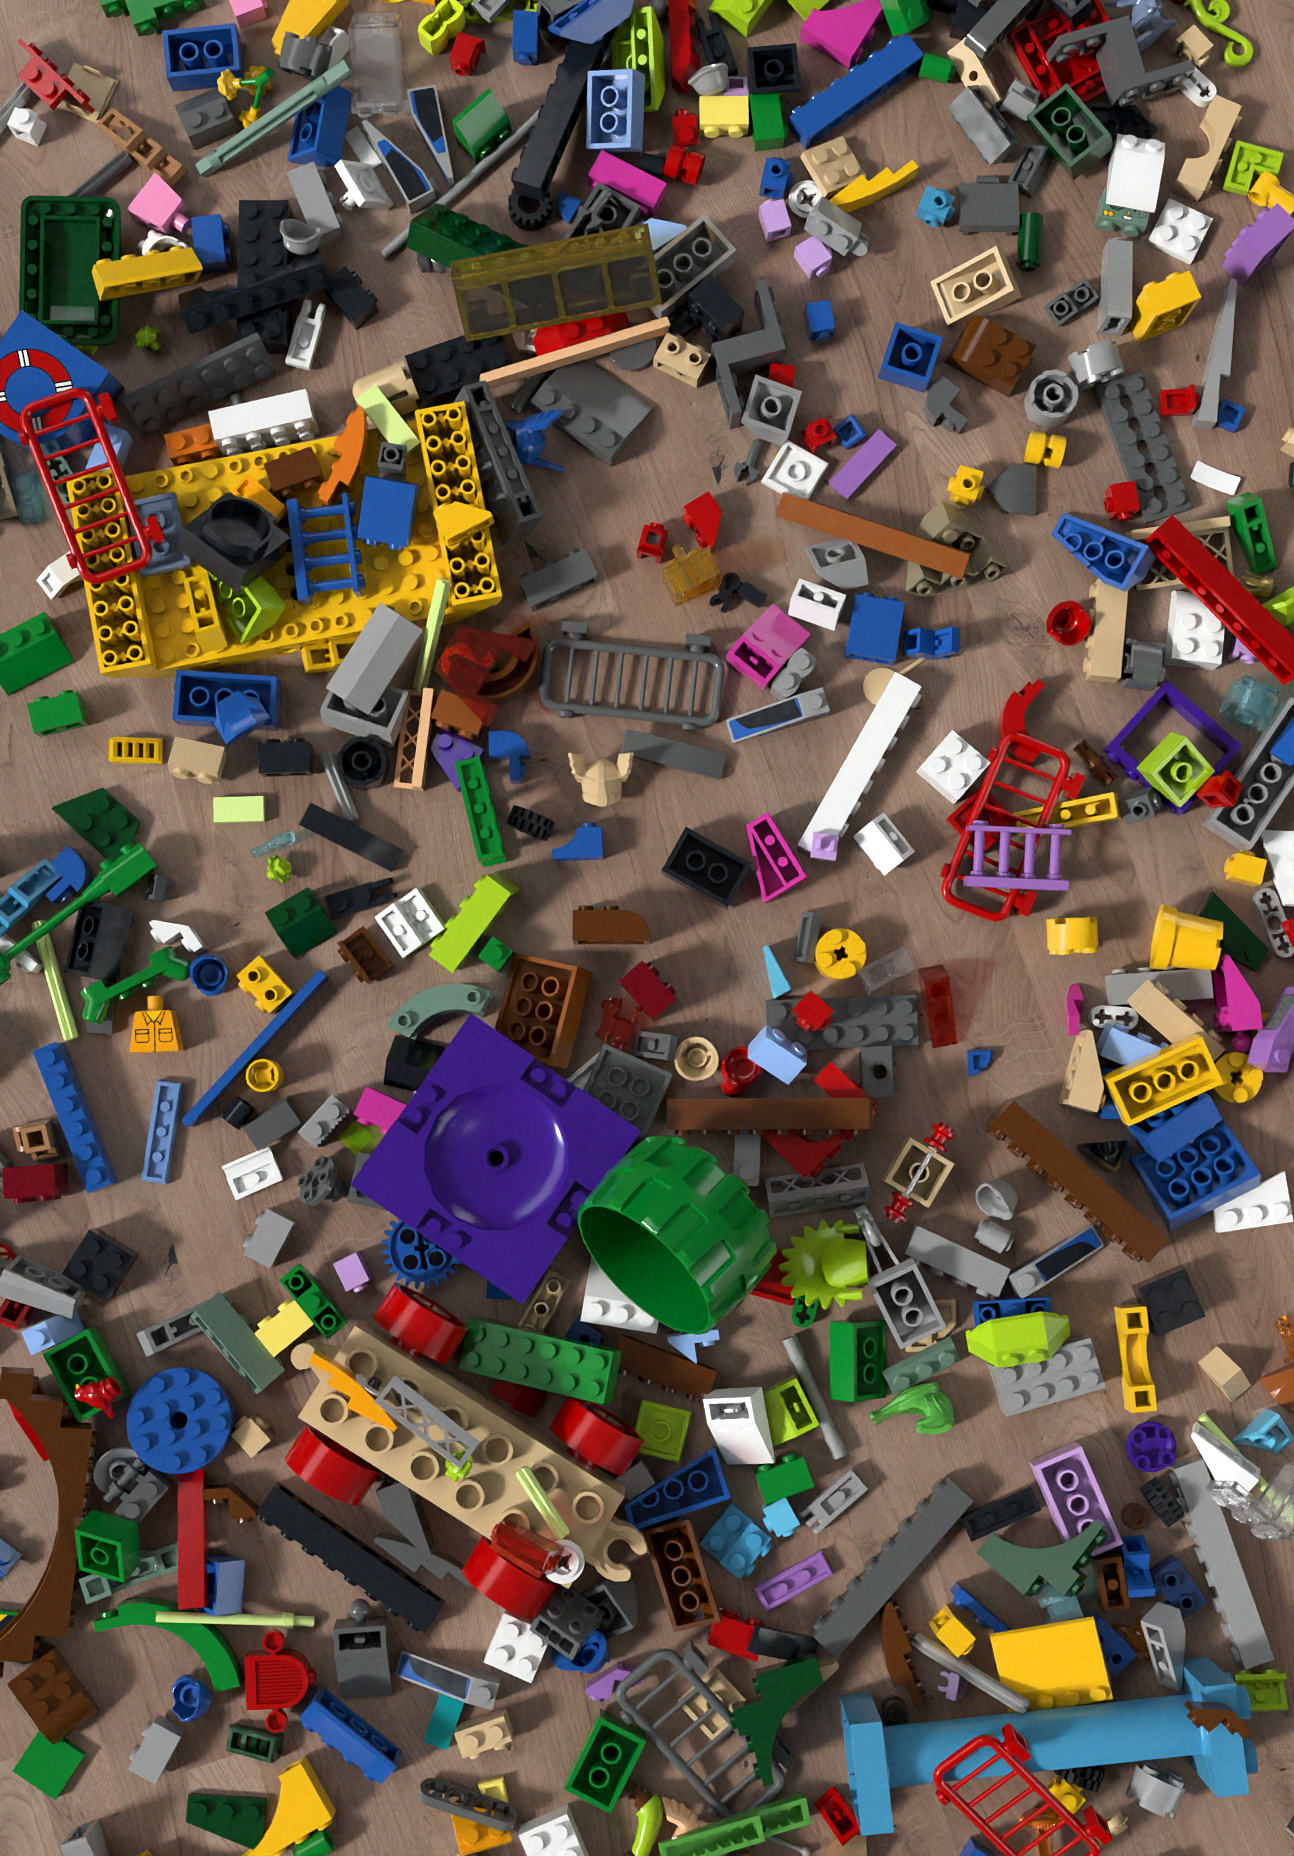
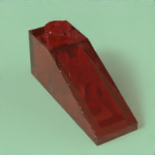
[918,964,957,1048]

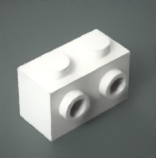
[788,579,846,631]
[853,813,915,876]

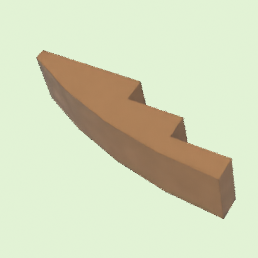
[96,107,186,188]

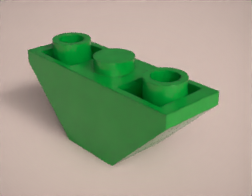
[279,1263,348,1340]

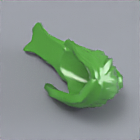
[869,1381,955,1435]

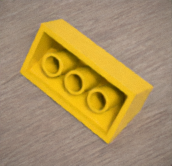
[92,246,203,301]

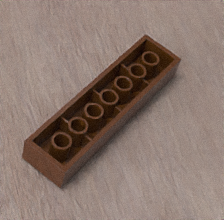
[985,1101,1169,1263]

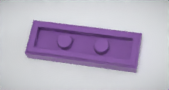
[829,429,897,500]
[754,1549,834,1612]

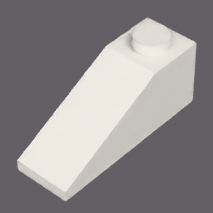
[1191,1422,1261,1502]

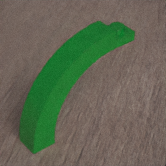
[94,1597,245,1692]

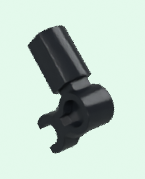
[709,572,768,613]

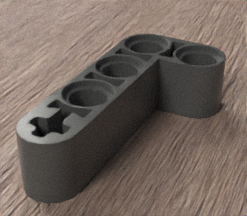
[964,0,1043,59]

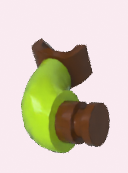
[623,1784,664,1856]

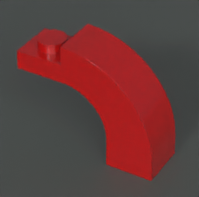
[998,679,1045,771]

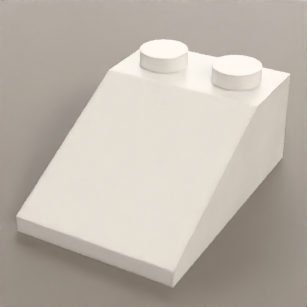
[1106,134,1165,213]

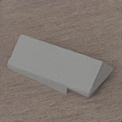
[0,1254,87,1319]

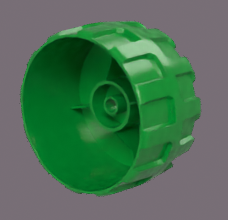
[578,1135,777,1335]

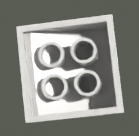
[580,1256,659,1334]

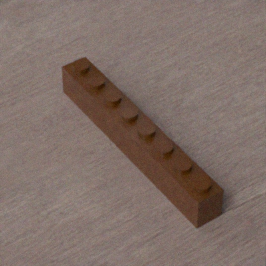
[667,1098,874,1135]

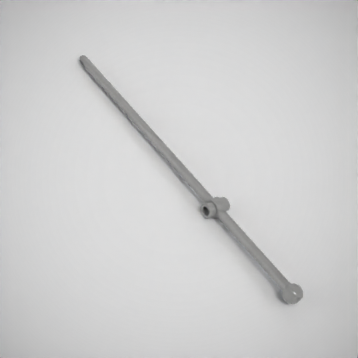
[381,0,668,259]

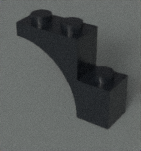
[928,0,987,40]

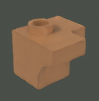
[13,1118,61,1162]

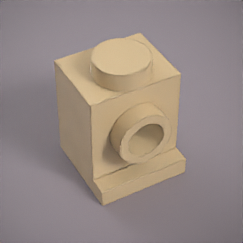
[1170,25,1214,68]

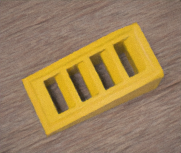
[109,737,163,764]

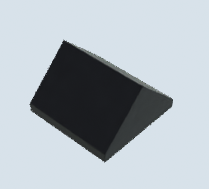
[383,1035,444,1091]

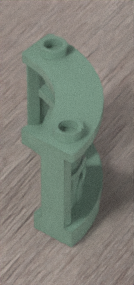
[387,984,494,1040]

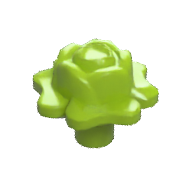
[135,325,160,352]
[267,855,292,883]
[445,1449,472,1482]

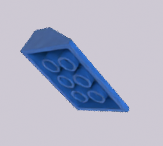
[1130,1120,1261,1231]

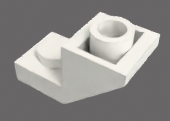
[36,551,83,600]
[149,920,207,954]

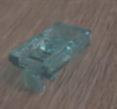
[10,470,46,525]

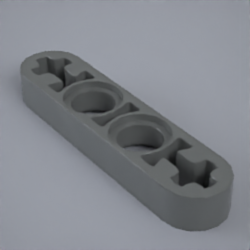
[419,1778,518,1831]

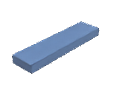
[141,1080,184,1184]

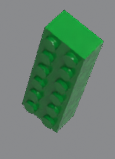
[459,1317,622,1404]

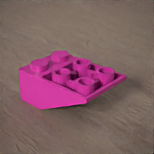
[726,604,811,691]

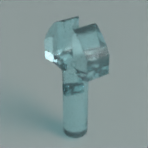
[251,831,297,858]

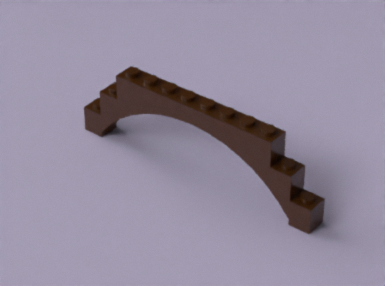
[0,1367,96,1678]

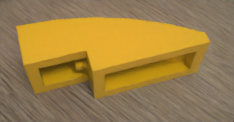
[301,637,358,675]

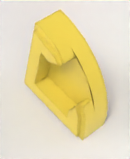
[478,1776,509,1803]

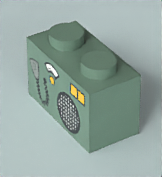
[1094,189,1150,237]

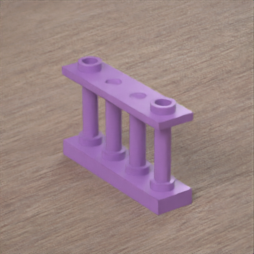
[963,821,1071,891]

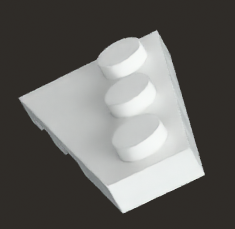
[1259,830,1294,906]
[1212,1171,1293,1233]

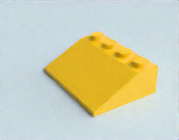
[990,1616,1113,1713]

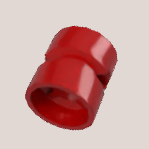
[663,144,706,186]

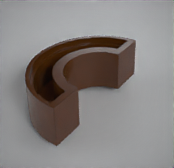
[447,621,540,705]

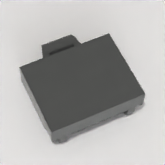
[957,176,1020,236]

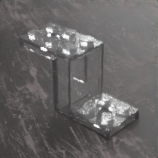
[348,11,406,117]
[1205,1464,1294,1541]

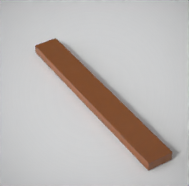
[776,492,971,579]

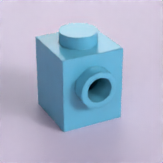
[761,1497,800,1537]

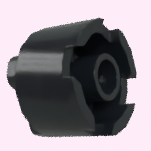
[337,736,390,790]

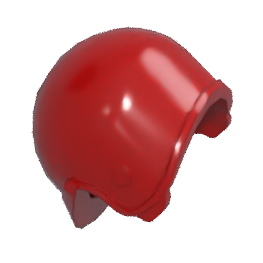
[1046,601,1091,646]

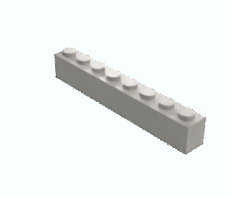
[1168,1455,1275,1670]

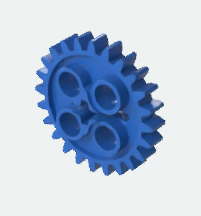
[381,1218,461,1289]

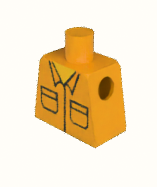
[130,996,184,1053]

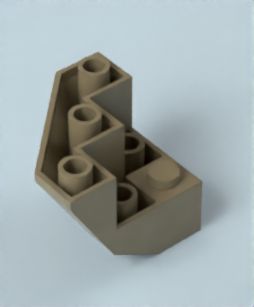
[906,500,1009,598]

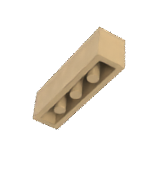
[1083,578,1128,683]
[1127,979,1226,1062]

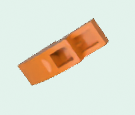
[318,405,368,506]

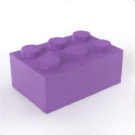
[1221,203,1294,286]

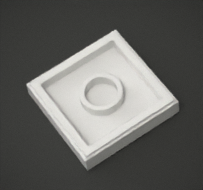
[761,439,829,499]

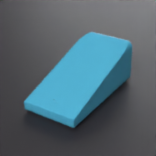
[763,945,791,999]

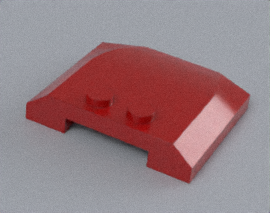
[1007,0,1110,104]

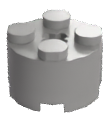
[1068,339,1125,391]
[1024,370,1079,427]
[1125,1760,1187,1819]

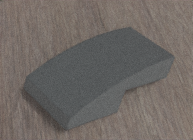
[1044,278,1100,327]

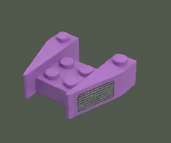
[1247,987,1294,1072]

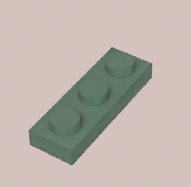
[882,1336,961,1395]

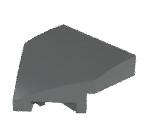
[984,463,1037,516]

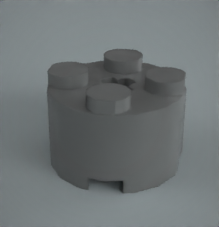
[278,31,333,81]
[1118,638,1166,691]

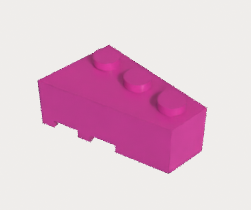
[746,812,809,904]

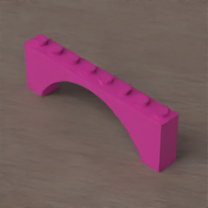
[800,0,886,69]

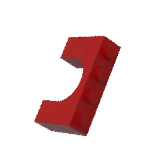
[761,1062,879,1178]

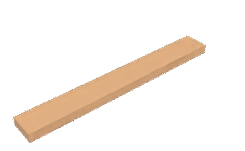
[479,317,670,389]

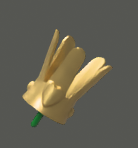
[1239,570,1278,597]

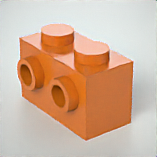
[164,423,224,467]

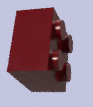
[620,961,677,1021]
[2,1163,69,1204]

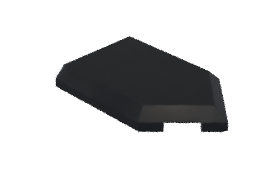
[1086,102,1158,152]

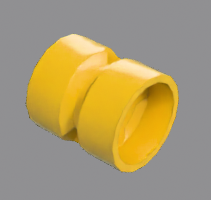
[1024,430,1067,469]
[246,1059,285,1092]

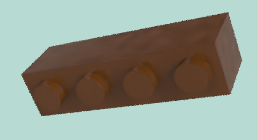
[616,1333,717,1403]

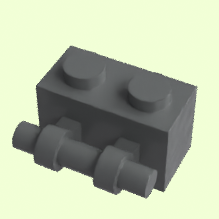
[103,1457,174,1524]

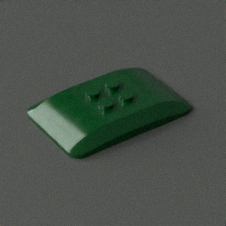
[19,195,121,346]

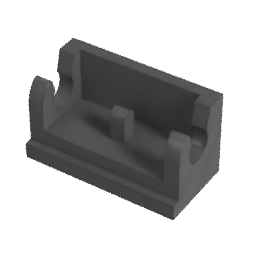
[243,1096,302,1151]

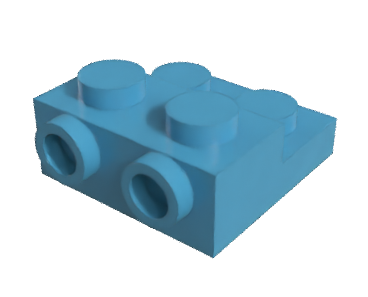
[699,1502,772,1579]

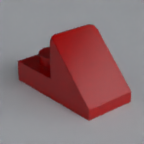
[490,1379,547,1417]

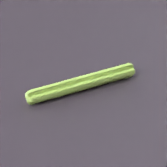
[413,578,451,692]
[31,920,78,1041]

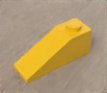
[183,572,228,653]

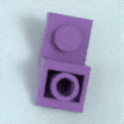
[585,1662,642,1702]

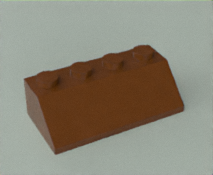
[643,1516,722,1632]

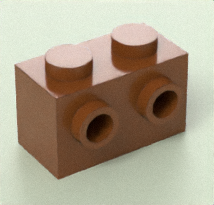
[431,689,490,740]

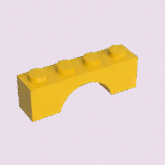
[1114,1304,1157,1413]

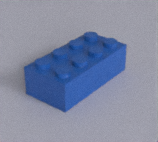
[172,670,282,731]

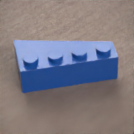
[624,1447,731,1529]

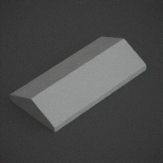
[326,603,423,715]

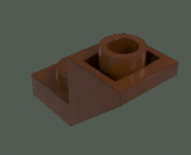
[202,1483,260,1523]
[1184,1701,1251,1739]

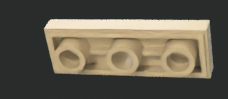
[947,37,1004,107]
[518,1268,571,1332]

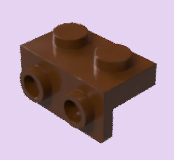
[337,926,394,984]

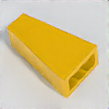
[272,0,350,59]

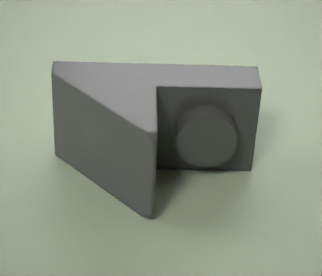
[632,1031,678,1061]

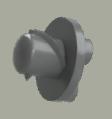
[297,1155,345,1206]

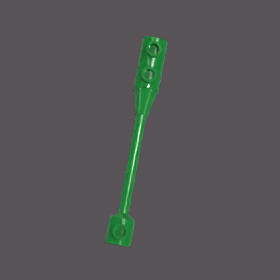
[0,841,159,986]

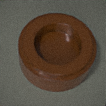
[1121,1502,1148,1530]

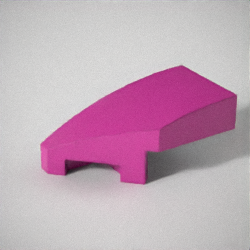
[1066,984,1083,1036]

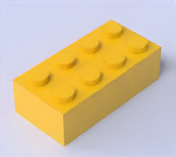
[1102,1034,1223,1127]

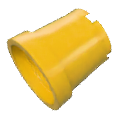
[1150,904,1223,971]

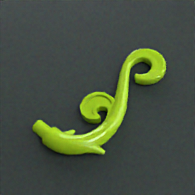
[1184,0,1253,68]

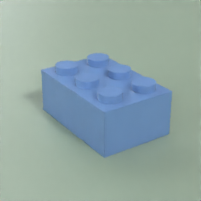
[586,69,645,154]

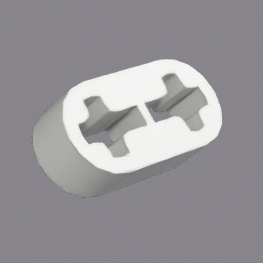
[1179,67,1217,107]
[1088,1005,1139,1029]

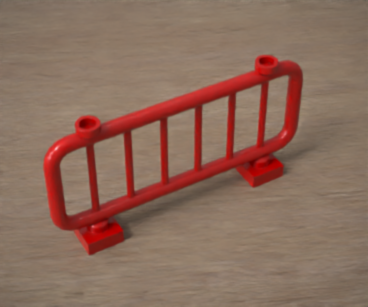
[18,387,168,584]
[939,732,1085,922]
[933,1723,1113,1856]

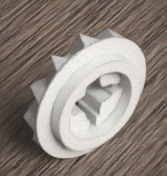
[788,180,827,218]
[541,1539,584,1584]

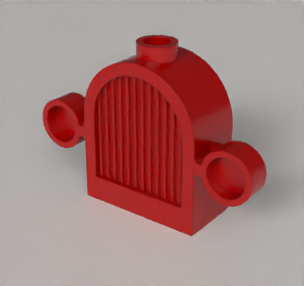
[245,1629,316,1733]

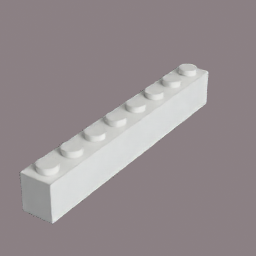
[796,672,922,862]

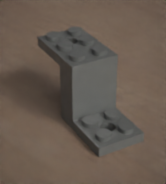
[1046,15,1195,107]
[710,279,788,430]

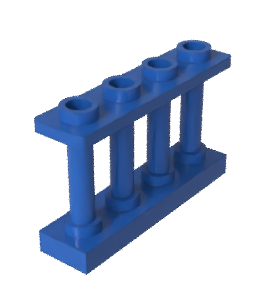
[286,493,365,605]

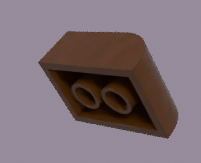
[944,316,1037,398]
[573,905,649,945]
[7,1646,100,1745]

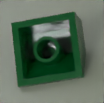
[264,887,338,958]

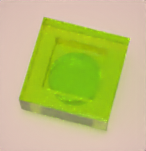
[338,1120,374,1156]

